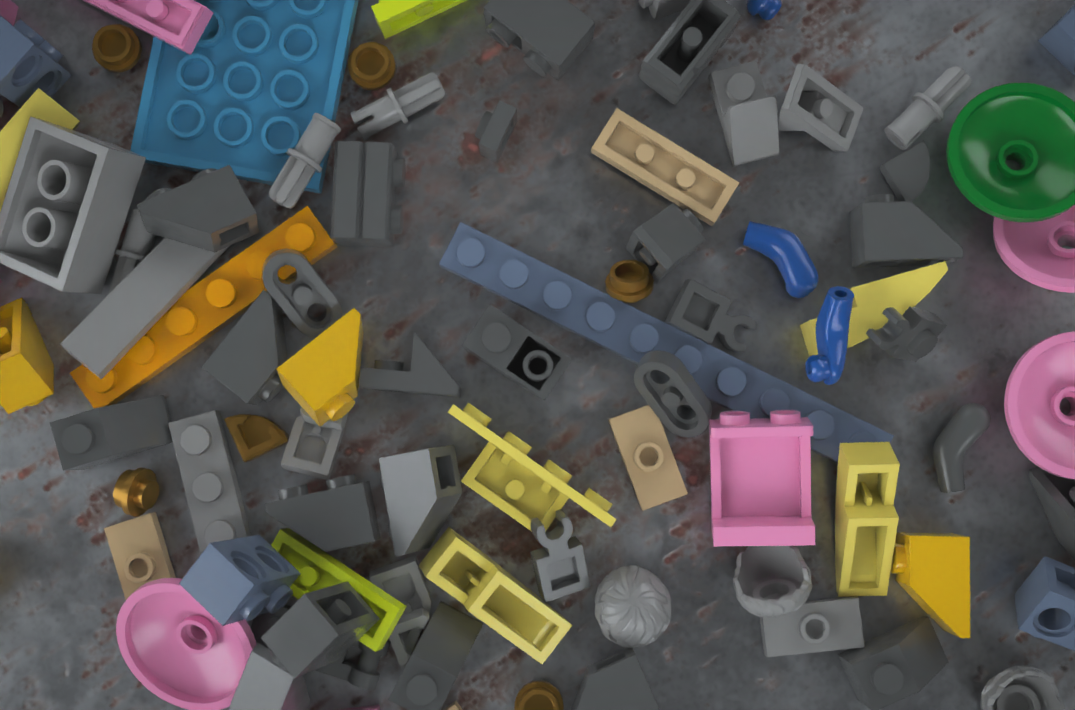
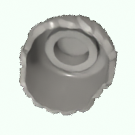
[733,546,812,617]
[594,565,672,648]
[981,665,1065,710]

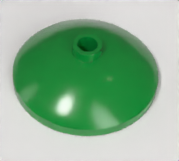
[946,83,1075,222]

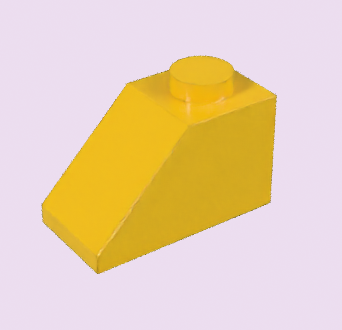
[0,297,54,414]
[276,308,364,427]
[891,532,970,638]

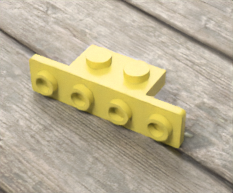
[448,403,617,532]

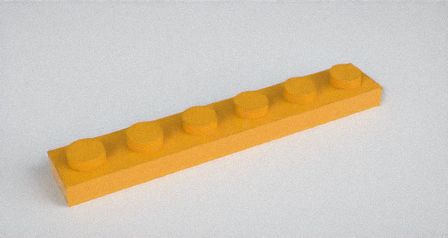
[70,205,338,409]

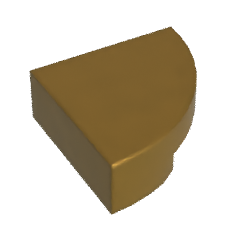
[224,414,289,463]

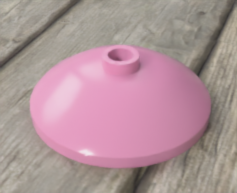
[993,205,1075,293]
[1004,331,1075,479]
[116,578,257,710]

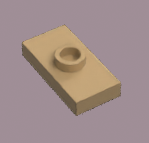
[608,405,688,511]
[104,512,176,600]

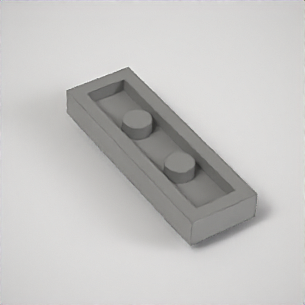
[168,410,251,554]

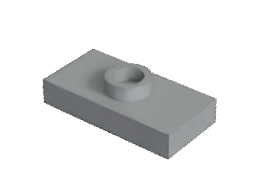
[760,597,865,657]

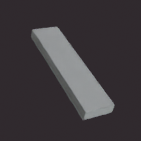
[60,238,229,379]

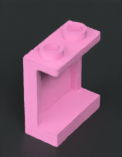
[709,410,815,547]

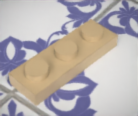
[591,108,739,226]

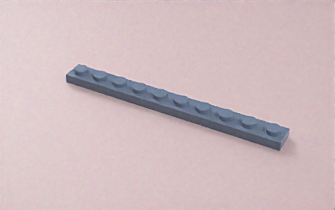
[439,222,894,464]

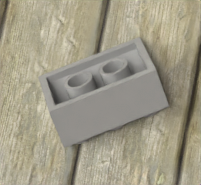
[0,116,146,294]

